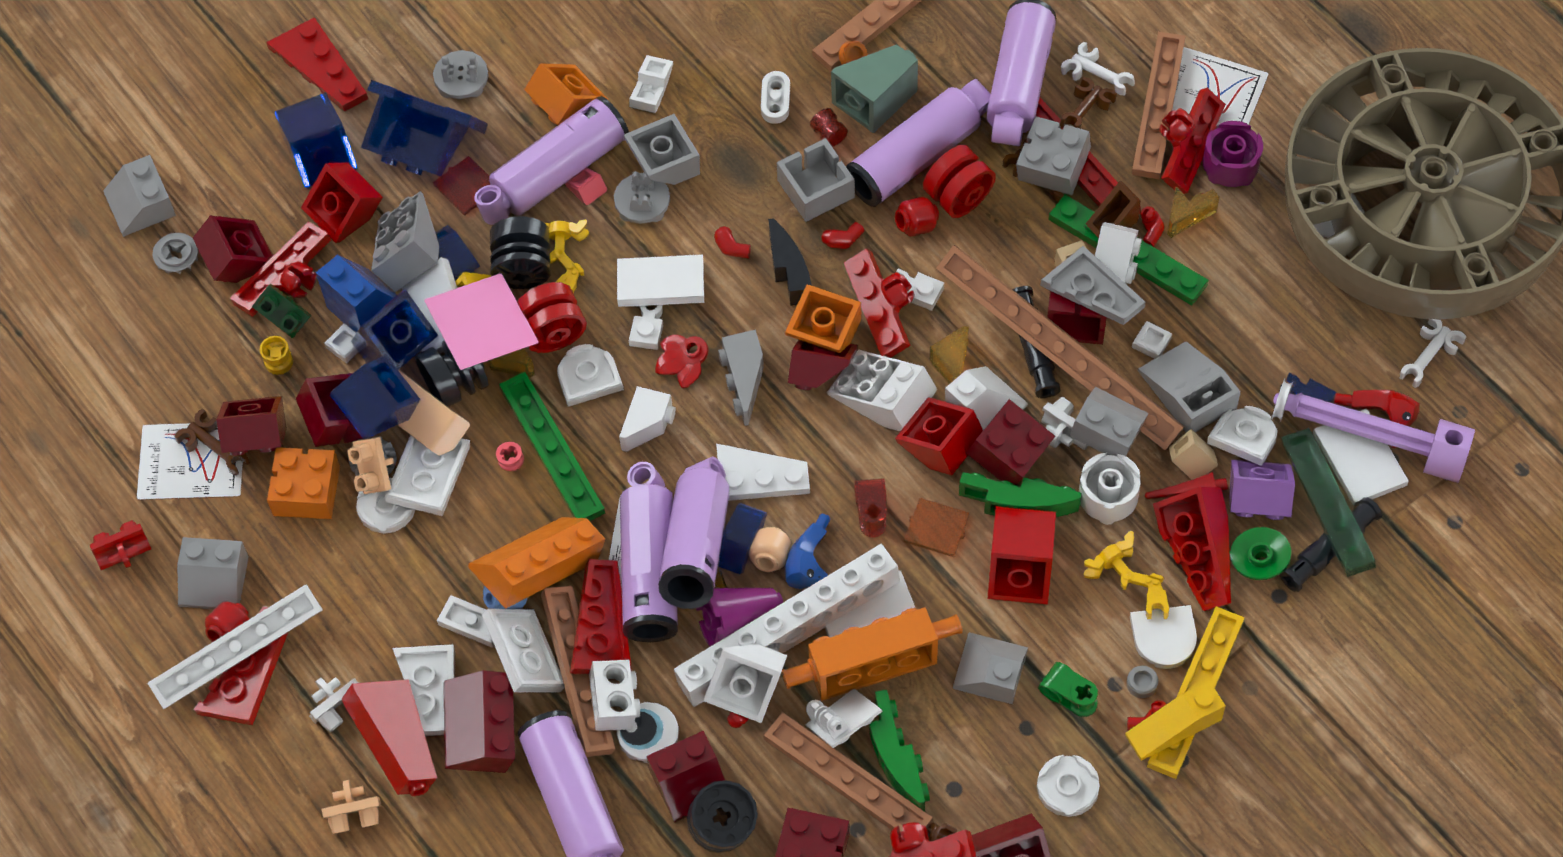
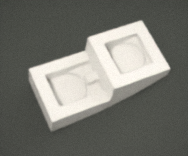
[629,55,673,113]

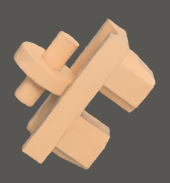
[347,437,394,494]
[321,780,381,834]

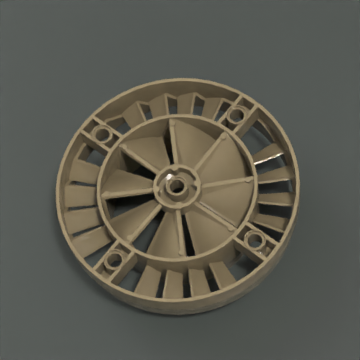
[1285,48,1563,319]

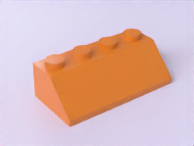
[468,517,605,609]

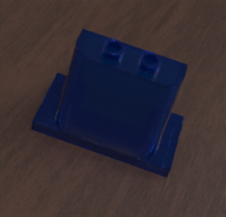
[361,80,488,177]

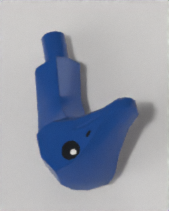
[785,514,830,589]

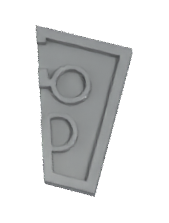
[1040,246,1145,325]

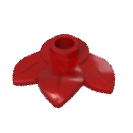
[655,335,708,389]

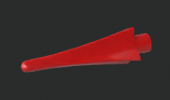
[1145,472,1228,499]

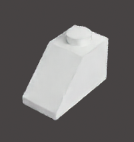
[619,386,676,452]

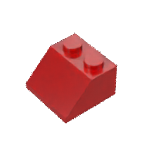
[301,162,383,243]
[895,397,983,476]

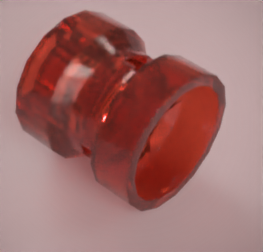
[810,108,848,147]

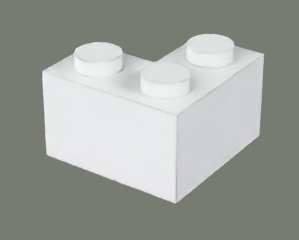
[1095,222,1142,285]

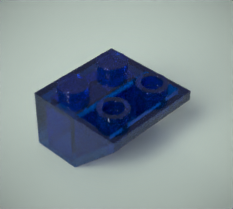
[330,355,421,440]

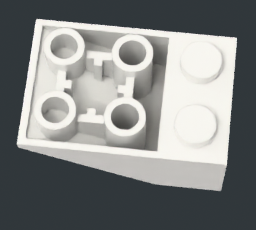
[827,350,938,431]

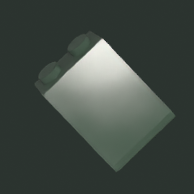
[831,44,918,133]

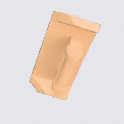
[367,362,470,456]

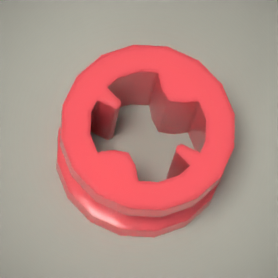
[496,442,524,471]

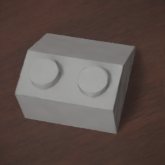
[624,114,700,185]
[103,155,176,237]
[1069,387,1149,456]
[177,537,249,609]

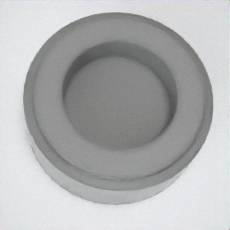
[1127,666,1158,698]

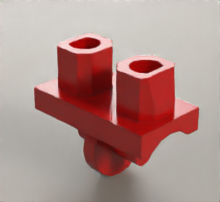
[90,520,151,570]

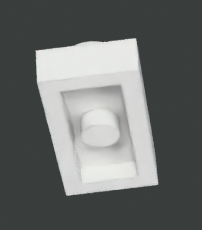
[437,595,494,647]

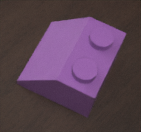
[1229,460,1295,520]

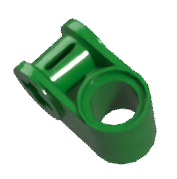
[1038,662,1098,717]

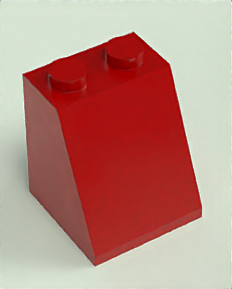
[987,506,1056,605]

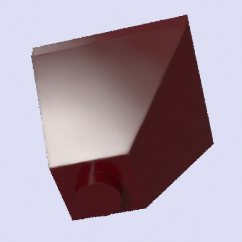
[788,340,858,390]

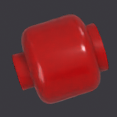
[895,197,939,237]
[205,601,249,642]

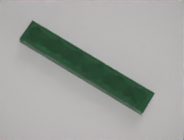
[1281,428,1376,577]

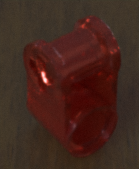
[854,478,887,538]

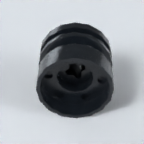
[490,216,551,289]
[415,340,489,407]
[687,780,758,853]

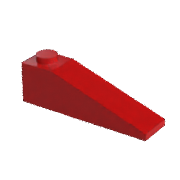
[1153,486,1231,611]

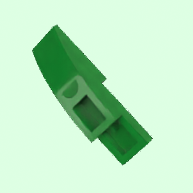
[959,472,1082,517]
[869,690,930,812]

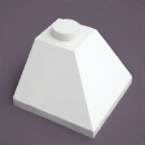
[945,366,1028,430]
[703,644,787,723]

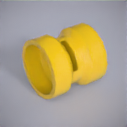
[260,336,293,375]

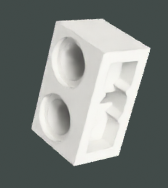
[589,660,640,731]

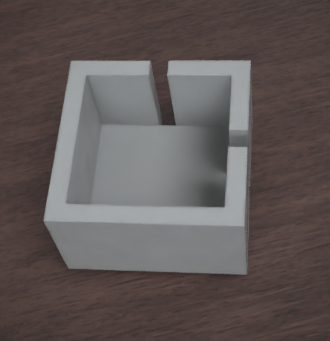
[1016,116,1091,195]
[777,138,855,222]

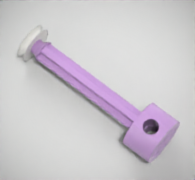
[1272,378,1475,483]

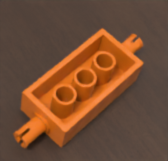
[782,607,963,701]

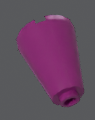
[696,588,784,647]

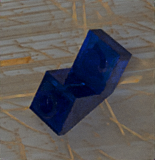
[435,225,480,281]
[718,503,767,574]

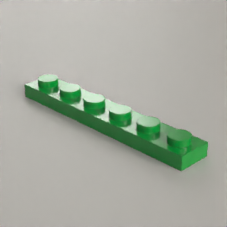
[1048,194,1209,306]
[499,372,606,521]

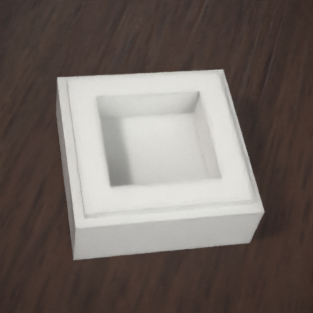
[1132,321,1172,359]
[324,324,366,364]

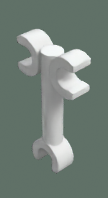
[1061,42,1135,96]
[1399,319,1466,388]

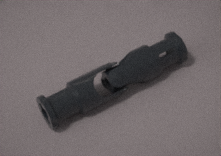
[1012,286,1061,399]
[1279,497,1383,592]

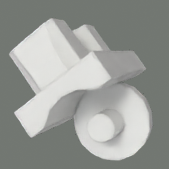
[1041,397,1088,450]
[309,677,358,732]

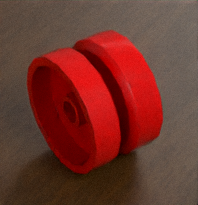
[923,145,996,218]
[517,282,587,353]

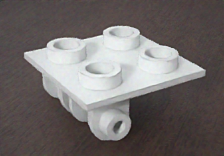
[805,689,883,748]

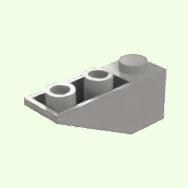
[718,330,764,426]

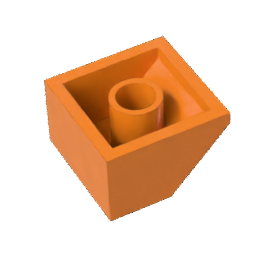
[524,63,609,125]
[785,284,862,353]

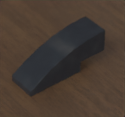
[768,218,812,306]

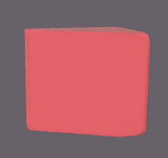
[565,168,607,205]

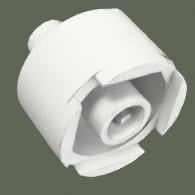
[1079,453,1141,525]

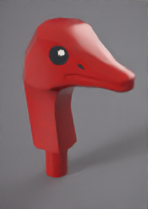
[1334,390,1420,448]

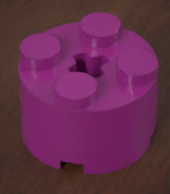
[1203,121,1263,187]

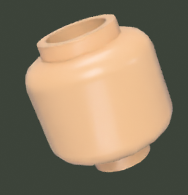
[749,527,791,572]

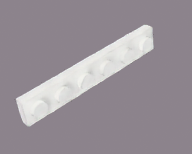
[148,584,323,709]

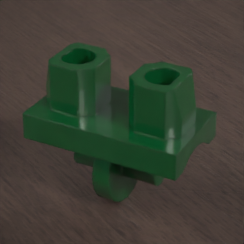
[252,283,312,338]

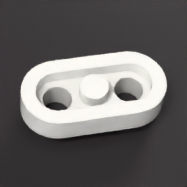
[761,71,790,124]

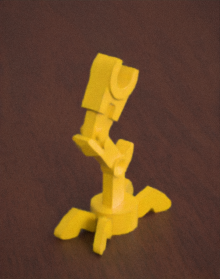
[545,219,589,293]
[1084,531,1169,619]

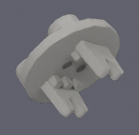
[433,50,489,99]
[614,171,670,224]

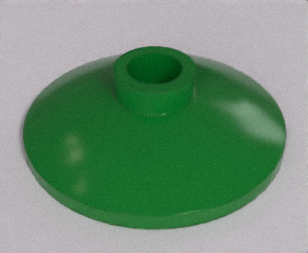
[1230,527,1292,580]

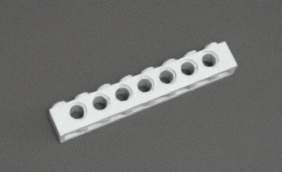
[674,544,900,707]

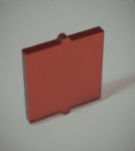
[433,156,491,216]

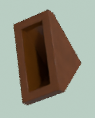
[1086,181,1141,238]

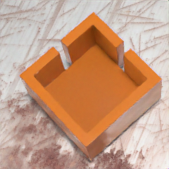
[267,447,340,519]

